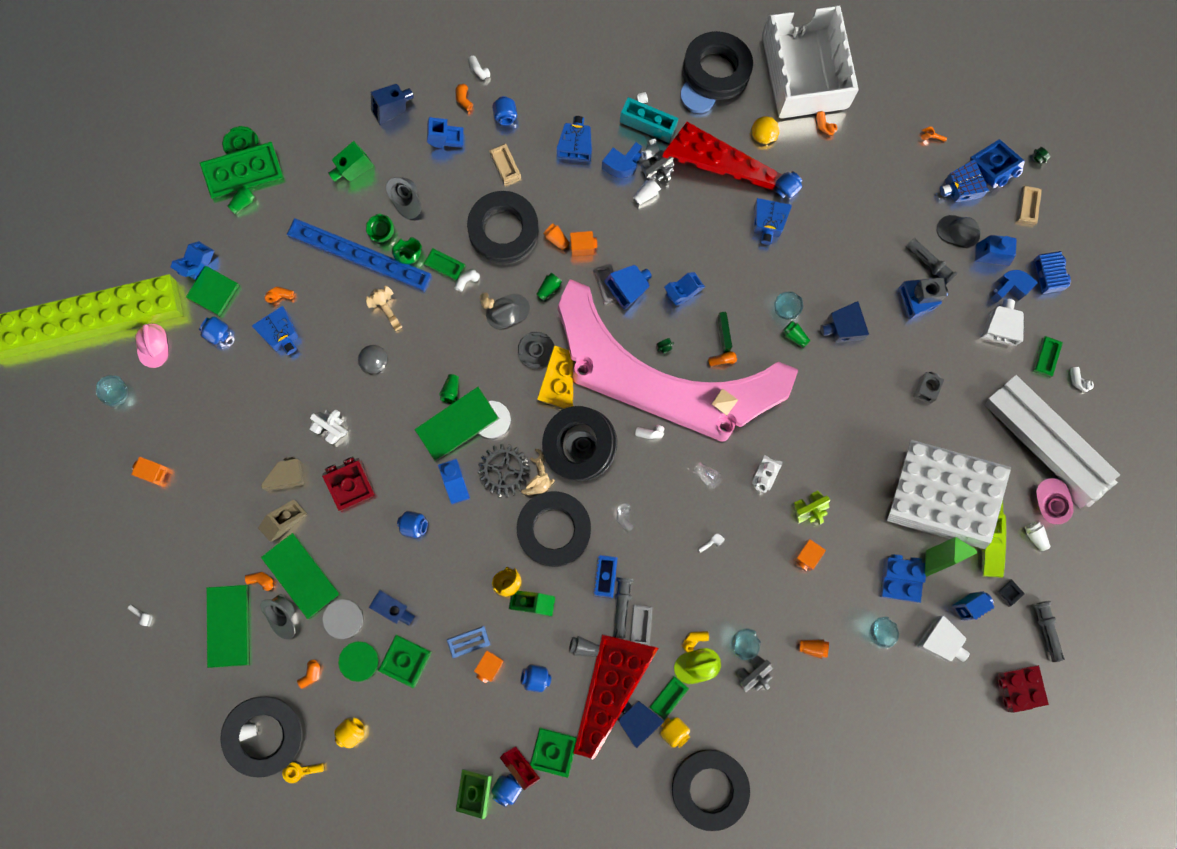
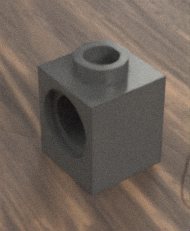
[914,278,947,304]
[914,372,944,404]

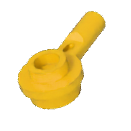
[282,762,324,783]

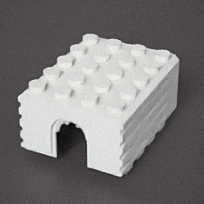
[762,5,859,118]
[887,440,1011,549]

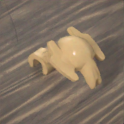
[365,286,402,331]
[521,449,555,496]

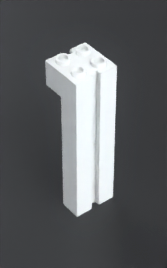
[985,375,1120,509]

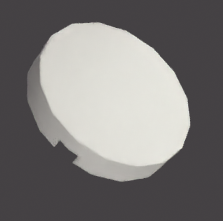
[478,401,511,439]

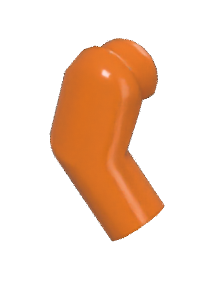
[455,84,473,111]
[816,111,837,135]
[264,287,294,303]
[245,572,273,591]

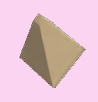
[711,388,738,416]

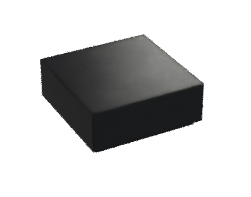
[996,579,1025,607]

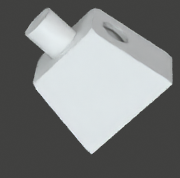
[981,299,1024,346]
[917,616,970,662]

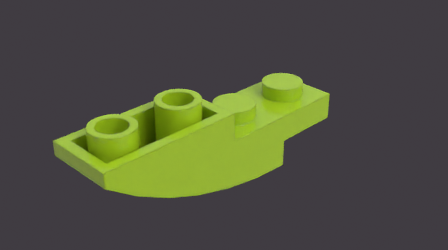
[982,501,1006,578]

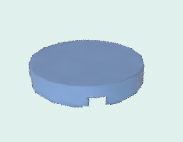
[680,82,716,113]

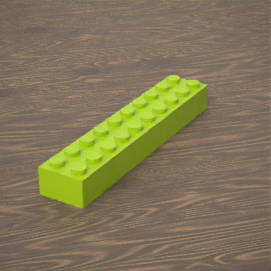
[0,274,184,360]

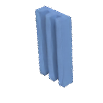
[446,626,490,658]

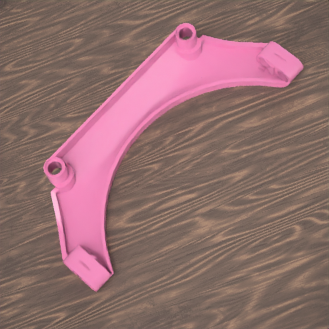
[557,279,798,442]

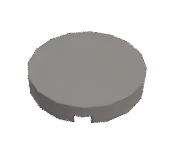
[323,599,363,639]

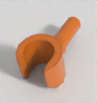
[921,126,947,142]

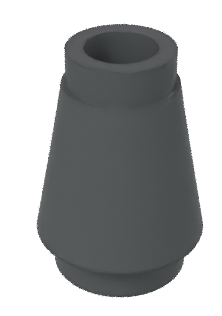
[569,636,599,657]

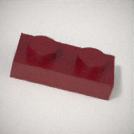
[500,746,540,790]

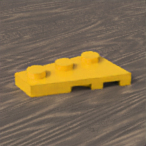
[537,346,573,409]

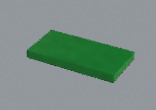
[199,141,284,199]
[415,387,500,461]
[261,533,341,619]
[206,585,249,668]

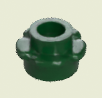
[1033,147,1050,164]
[656,338,674,354]

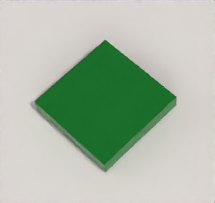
[186,266,239,317]
[378,634,432,688]
[530,727,577,778]

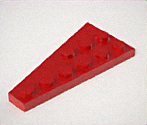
[662,122,782,190]
[574,634,659,759]

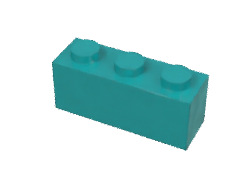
[620,97,679,143]

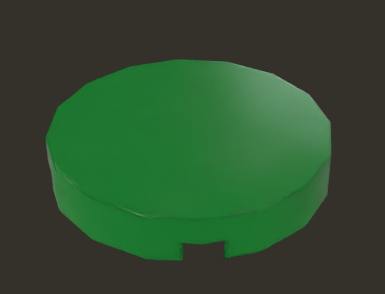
[222,126,260,155]
[338,641,379,682]

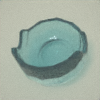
[774,292,804,320]
[96,375,128,407]
[869,616,899,649]
[731,628,761,660]

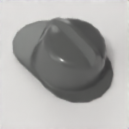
[386,177,421,219]
[937,215,981,247]
[486,294,530,329]
[566,430,597,463]
[260,594,295,639]

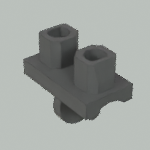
[641,150,674,182]
[736,655,773,692]

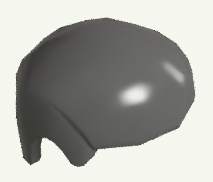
[358,345,388,374]

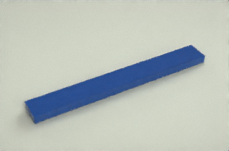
[287,218,432,292]

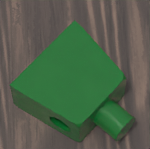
[328,141,374,182]

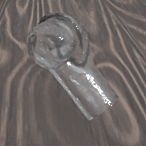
[616,503,635,533]

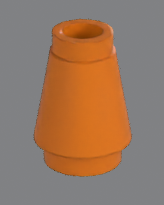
[543,223,570,251]
[799,639,829,659]

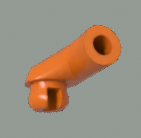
[708,351,737,366]
[297,659,320,689]

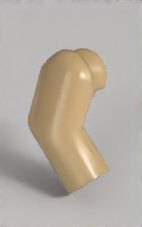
[479,292,494,309]

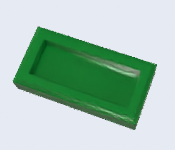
[424,248,466,282]
[1032,336,1063,378]
[649,676,689,720]

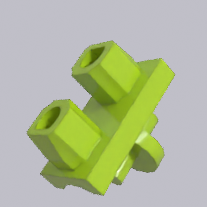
[794,490,830,525]

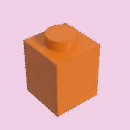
[570,231,597,257]
[131,457,167,485]
[793,539,826,571]
[474,650,504,683]

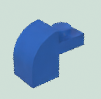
[427,117,464,149]
[602,142,642,178]
[170,241,215,280]
[990,270,1038,303]
[664,272,705,306]

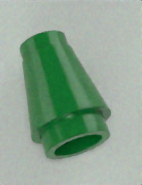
[227,186,255,214]
[536,273,562,301]
[782,321,810,348]
[439,374,459,404]

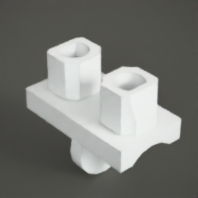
[309,410,348,444]
[752,455,782,493]

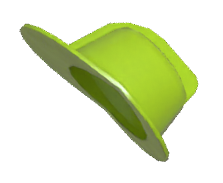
[674,648,721,684]

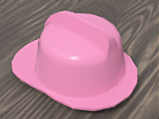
[135,324,168,368]
[1036,478,1074,524]

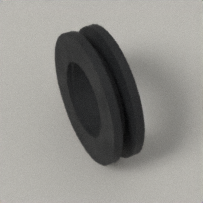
[683,31,753,100]
[467,191,539,264]
[542,406,617,481]
[517,491,591,567]
[220,696,302,778]
[671,749,750,831]

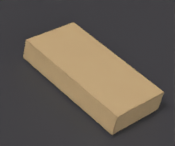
[489,144,521,184]
[1017,186,1042,225]

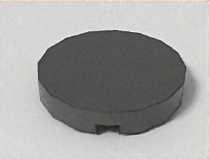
[518,332,555,369]

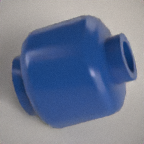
[492,96,518,126]
[775,171,803,199]
[199,316,230,345]
[397,511,428,538]
[520,664,551,692]
[491,774,522,807]

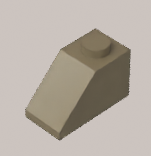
[261,457,305,491]
[258,500,307,542]

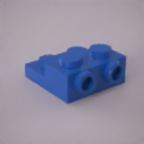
[970,139,1025,188]
[880,554,926,603]

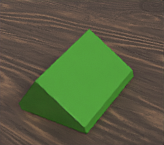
[925,537,977,577]
[456,769,493,819]

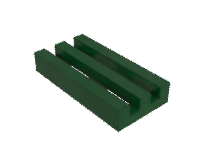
[717,311,732,353]

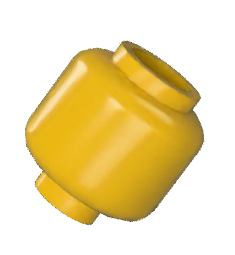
[660,717,690,748]
[334,718,365,748]

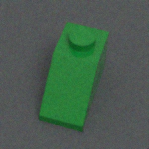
[509,591,555,616]

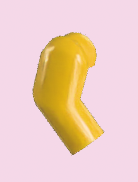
[682,631,709,652]

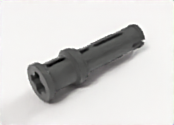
[906,238,958,286]
[613,577,634,638]
[1033,601,1065,662]

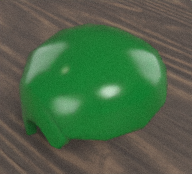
[366,214,394,242]
[392,237,422,264]

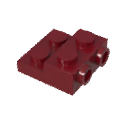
[322,456,375,511]
[998,665,1049,713]

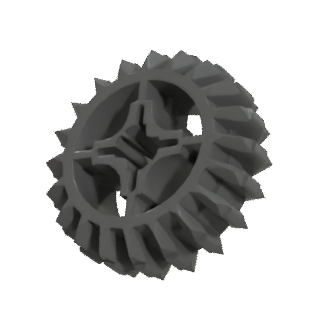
[478,444,530,496]

